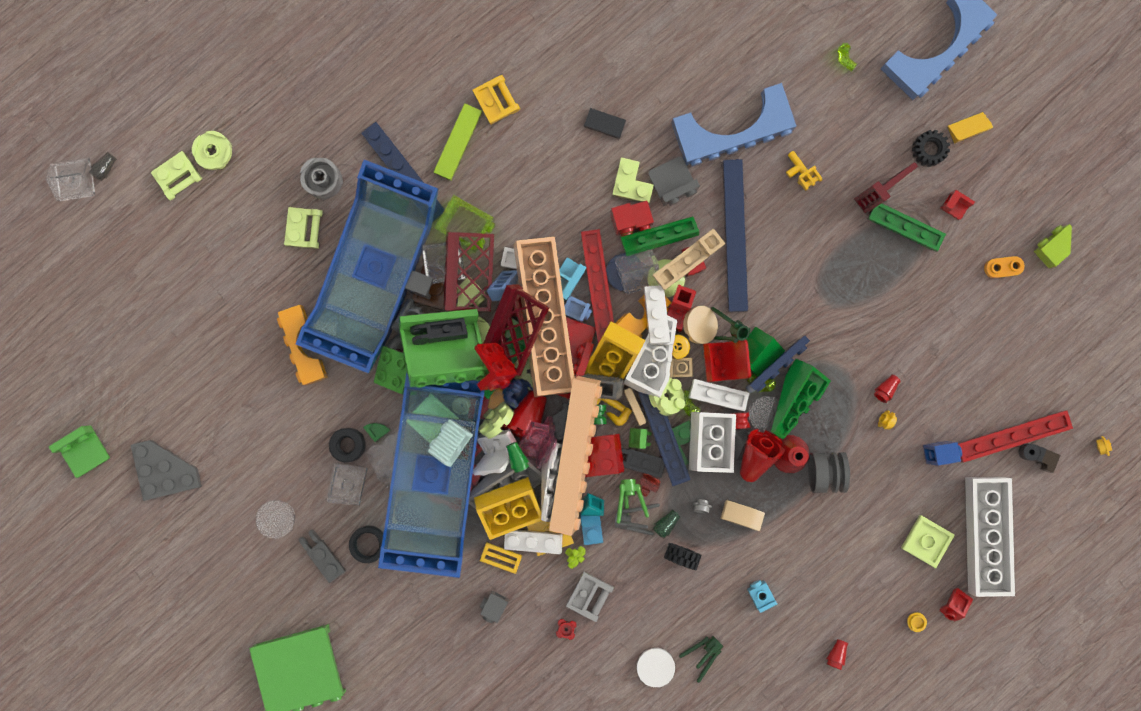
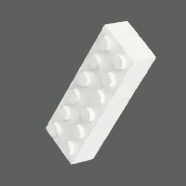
[965,477,1015,597]

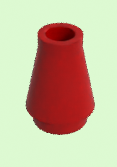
[874,374,901,403]
[826,639,848,670]

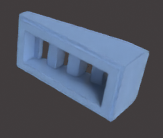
[487,270,518,301]

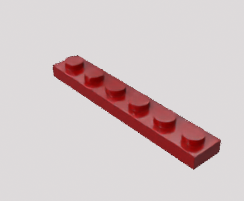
[581,229,614,344]
[958,410,1073,463]

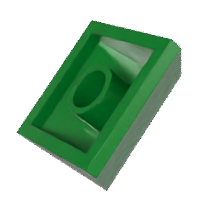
[746,327,785,377]

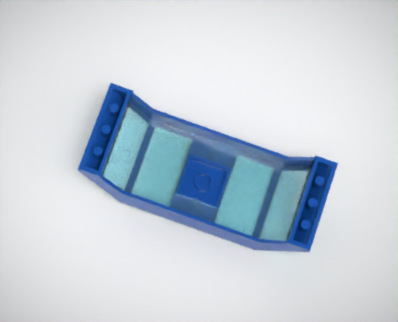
[295,159,439,373]
[378,373,485,578]

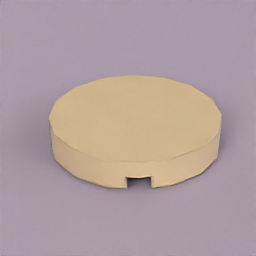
[683,306,718,344]

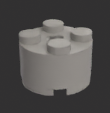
[300,158,343,200]

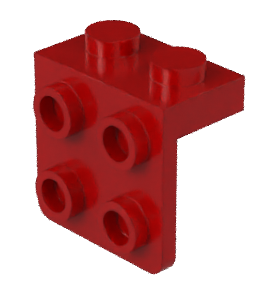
[703,340,751,382]
[474,343,518,391]

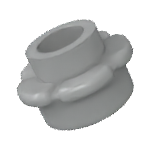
[693,499,712,514]

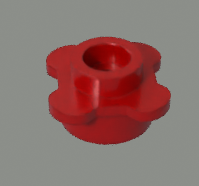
[556,619,577,640]

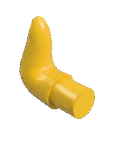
[606,407,632,426]

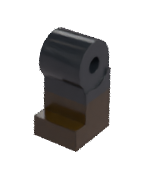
[1018,443,1061,473]

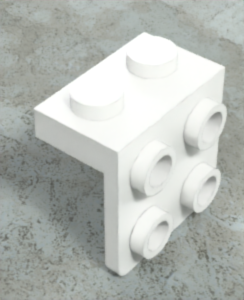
[473,429,519,476]

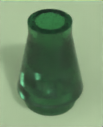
[653,510,680,539]

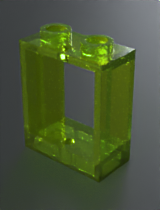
[435,195,495,253]

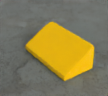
[947,112,993,144]

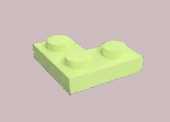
[612,158,654,204]

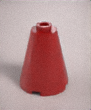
[501,391,547,445]
[740,429,785,482]
[774,435,809,473]

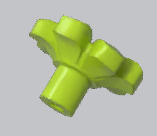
[565,546,586,569]

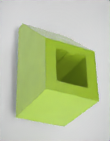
[1034,224,1072,268]

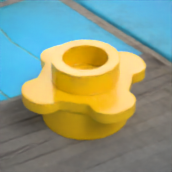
[878,410,897,430]
[1096,436,1112,456]

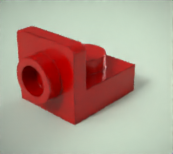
[939,588,973,621]

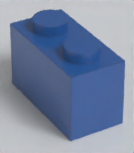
[923,441,962,466]

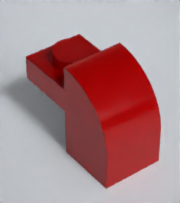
[667,285,696,332]

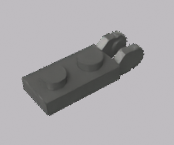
[299,529,346,583]

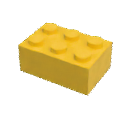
[585,321,645,379]
[474,477,541,540]

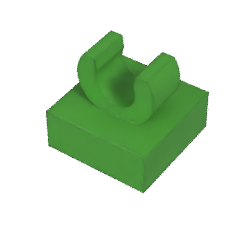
[629,428,652,449]

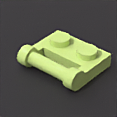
[151,151,202,201]
[284,207,323,249]

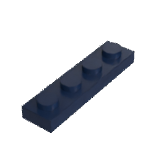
[745,335,810,393]

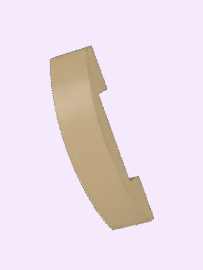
[652,228,725,291]

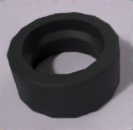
[349,526,384,563]

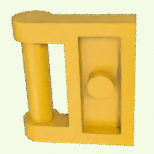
[473,75,520,125]

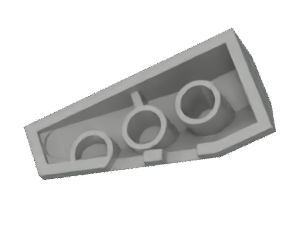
[469,444,541,509]

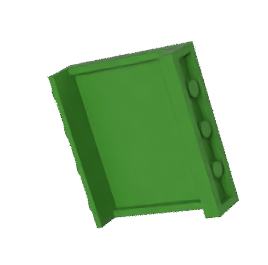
[399,309,490,388]
[249,624,346,711]

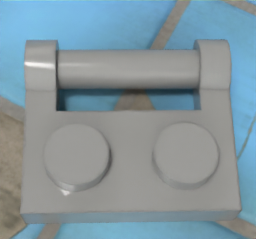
[566,571,615,622]

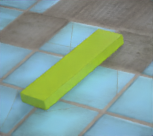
[434,103,482,181]

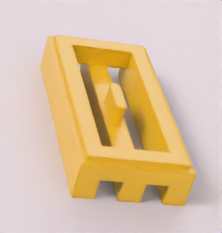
[480,542,522,574]

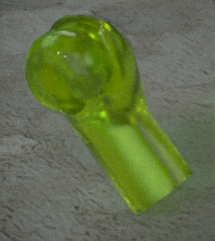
[837,43,857,72]
[747,374,776,392]
[683,390,700,417]

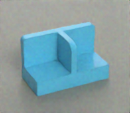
[559,258,587,301]

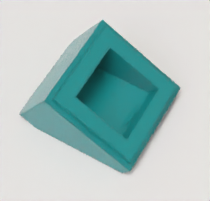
[580,493,604,516]

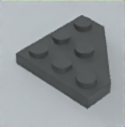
[131,440,202,501]

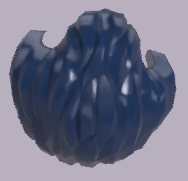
[502,379,533,409]

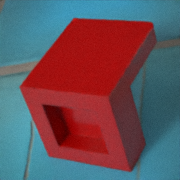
[940,190,975,220]

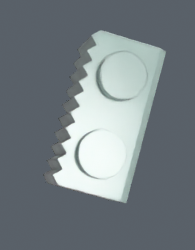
[428,420,473,467]

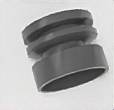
[808,452,850,493]

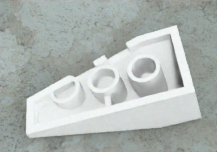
[623,315,677,397]
[541,440,563,522]

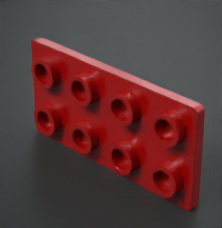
[557,317,596,399]

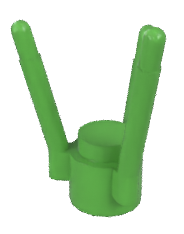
[617,479,649,524]

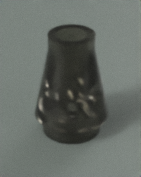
[89,152,117,181]

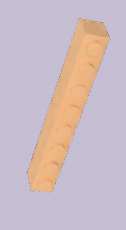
[549,376,602,536]

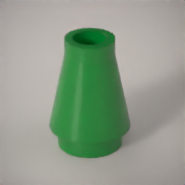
[506,442,529,473]

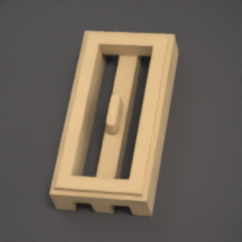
[623,388,646,426]

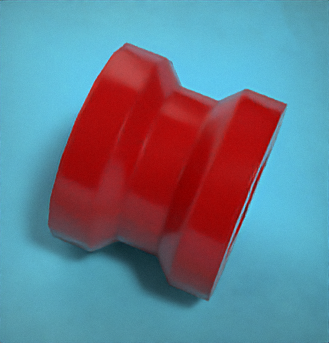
[730,412,750,429]

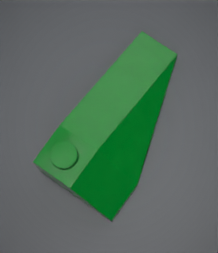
[771,359,831,439]

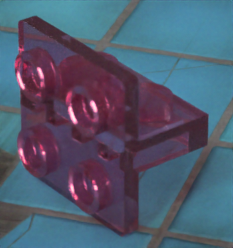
[518,416,557,469]

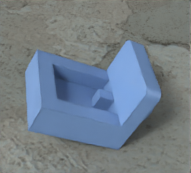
[564,296,592,323]

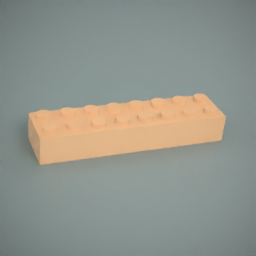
[513,237,574,397]

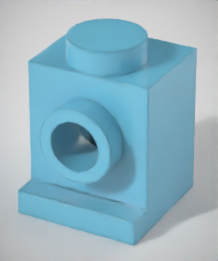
[747,580,777,613]

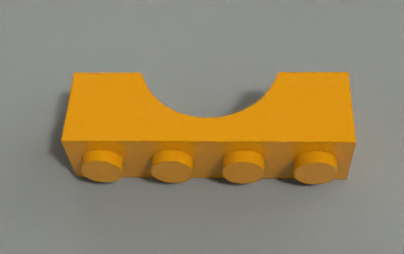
[277,305,328,385]

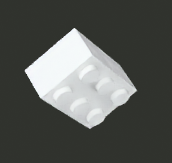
[689,412,736,473]

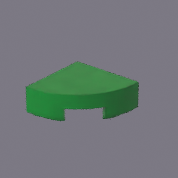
[363,423,391,442]

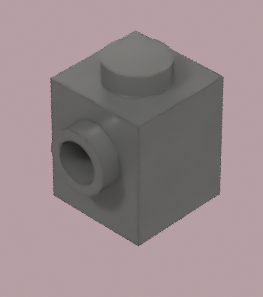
[479,591,509,623]

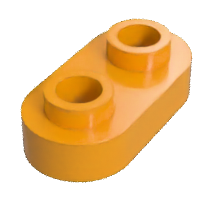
[984,256,1025,278]

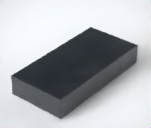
[584,108,626,139]

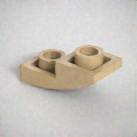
[669,358,694,378]
[720,500,765,531]

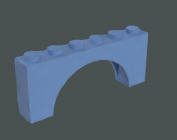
[881,0,997,100]
[671,83,796,166]

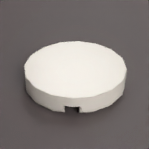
[637,647,675,687]

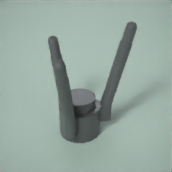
[615,503,660,535]

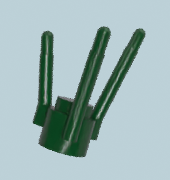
[711,307,751,343]
[679,636,724,683]

